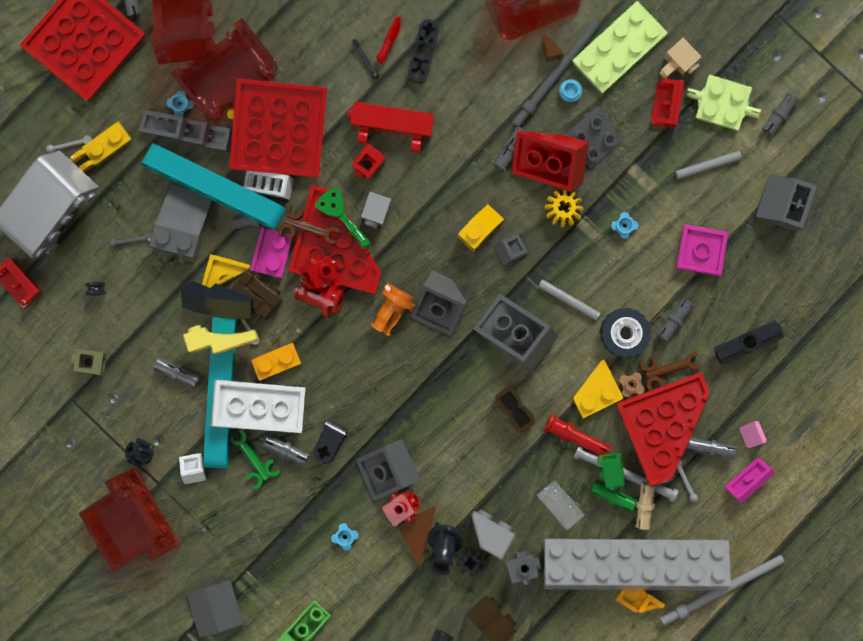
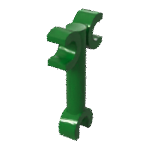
[230,429,281,489]

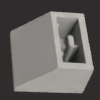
[471,509,515,559]

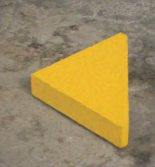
[202,254,251,288]

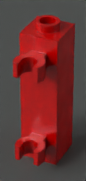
[348,101,434,153]

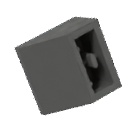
[755,175,817,232]

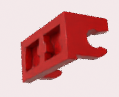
[650,78,684,129]
[0,257,43,309]

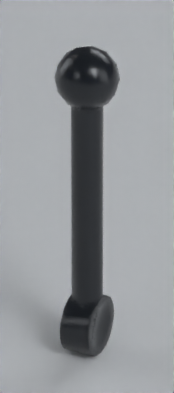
[352,38,380,80]

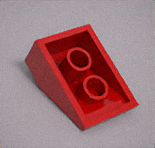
[511,131,589,192]

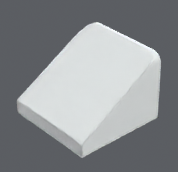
[179,453,206,484]

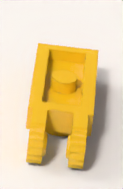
[69,122,132,173]

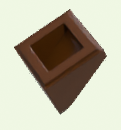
[541,35,564,62]

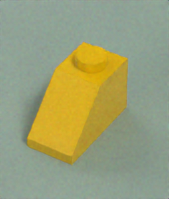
[458,204,504,252]

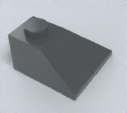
[411,270,466,336]

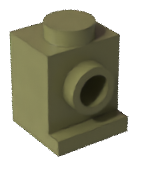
[71,349,107,376]

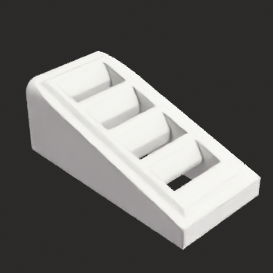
[243,171,294,200]

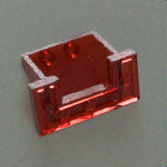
[78,468,181,572]

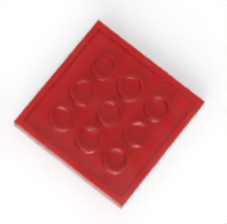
[20,0,146,103]
[229,78,327,177]

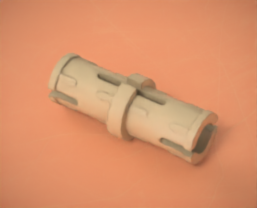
[635,482,656,530]

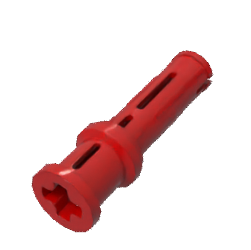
[543,413,612,455]

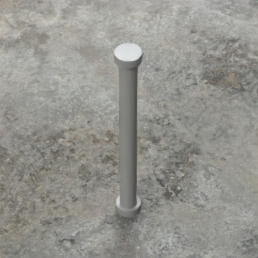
[573,446,678,502]

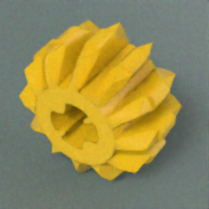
[545,189,583,228]

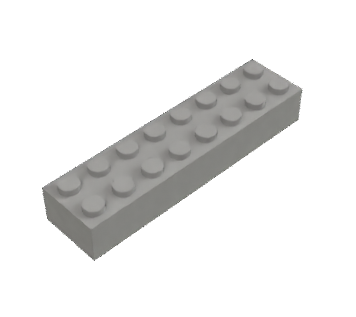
[543,539,731,591]

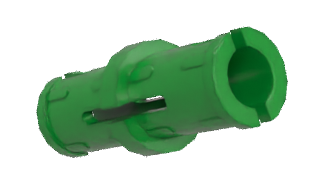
[590,480,637,513]

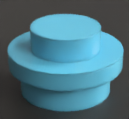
[559,80,582,102]

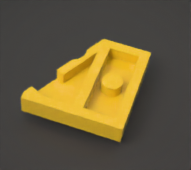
[573,360,624,418]

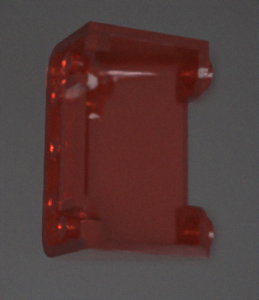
[485,0,581,41]

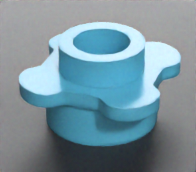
[167,91,194,117]
[611,212,638,239]
[331,523,359,551]

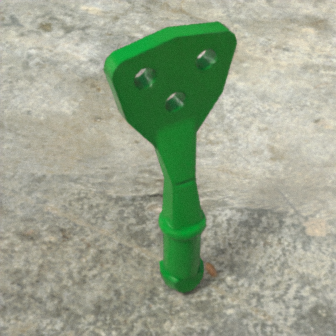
[315,188,370,249]

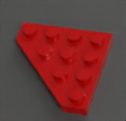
[288,185,381,295]
[617,372,710,488]

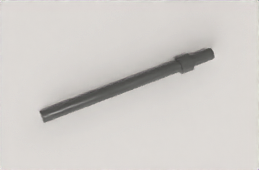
[512,19,600,127]

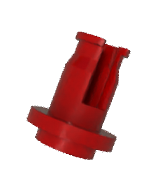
[294,278,345,318]

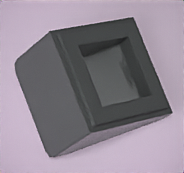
[494,233,528,265]

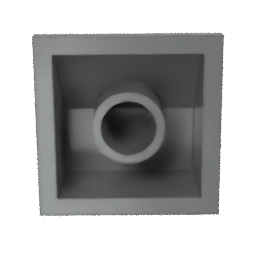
[356,439,420,501]

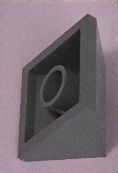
[187,580,244,638]

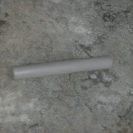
[675,151,742,179]
[538,279,601,321]

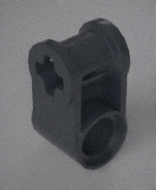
[313,419,349,464]

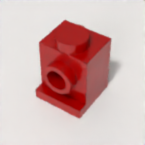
[351,144,386,181]

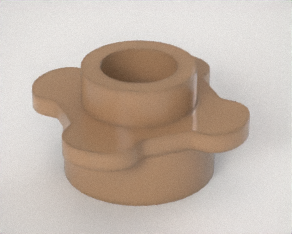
[619,372,644,397]

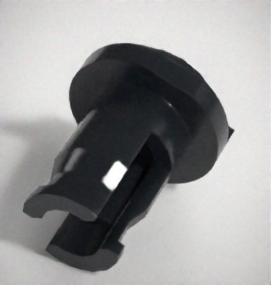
[427,522,464,575]

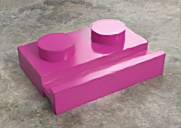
[250,227,293,279]

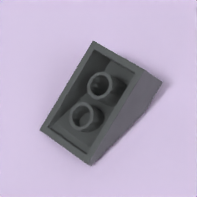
[149,185,213,261]
[473,294,558,372]

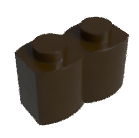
[494,386,535,433]
[466,596,517,641]

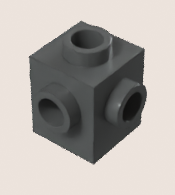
[505,551,541,585]

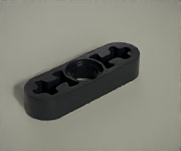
[408,19,439,84]

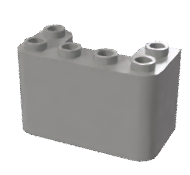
[0,150,99,259]

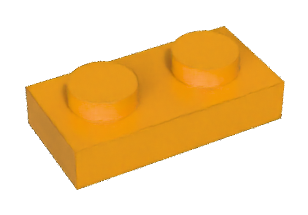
[251,343,302,381]

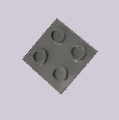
[565,107,623,169]

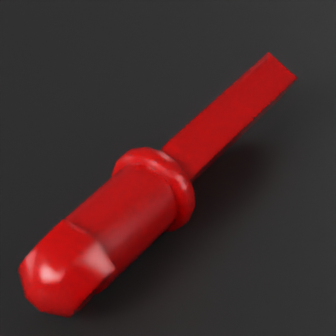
[376,16,402,63]

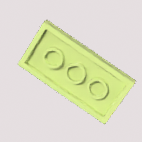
[572,1,667,94]

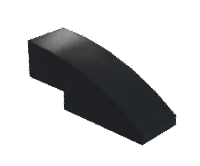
[181,281,253,319]

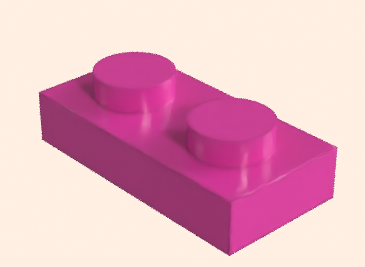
[725,457,775,504]

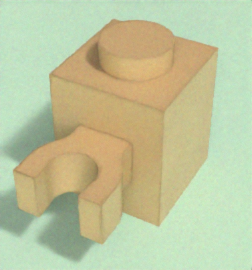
[659,38,701,79]

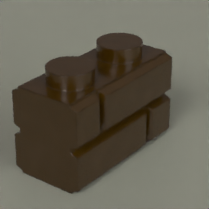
[231,270,283,320]

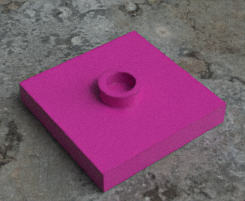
[676,224,728,277]

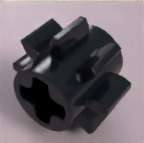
[125,438,153,468]
[456,548,485,577]

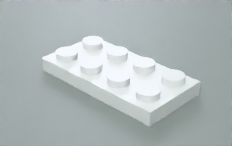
[211,380,305,433]

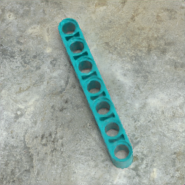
[141,144,287,230]
[204,316,237,469]

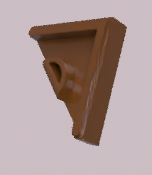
[398,506,436,564]

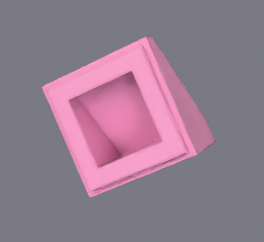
[739,421,767,448]

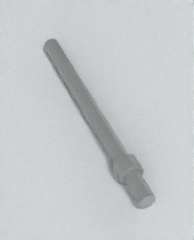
[660,555,785,626]

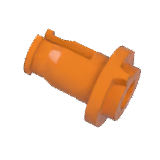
[370,283,415,336]

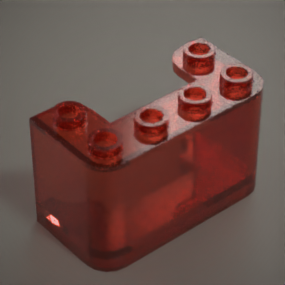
[151,0,217,65]
[170,18,278,122]

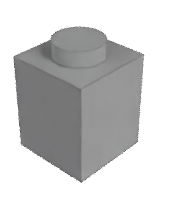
[361,192,392,229]

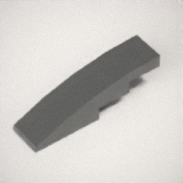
[139,110,232,152]

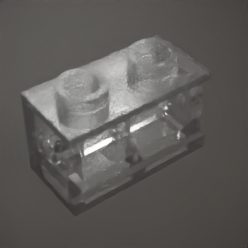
[536,480,585,530]

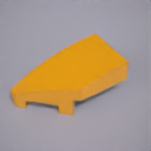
[615,590,665,613]

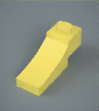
[183,325,259,355]

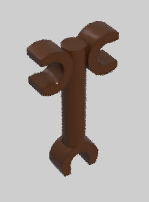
[278,204,340,245]
[639,352,701,391]

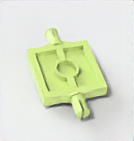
[686,75,761,131]

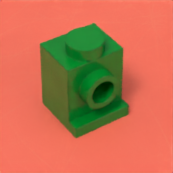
[598,453,625,490]

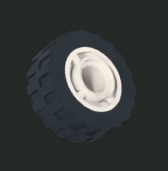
[600,308,652,358]

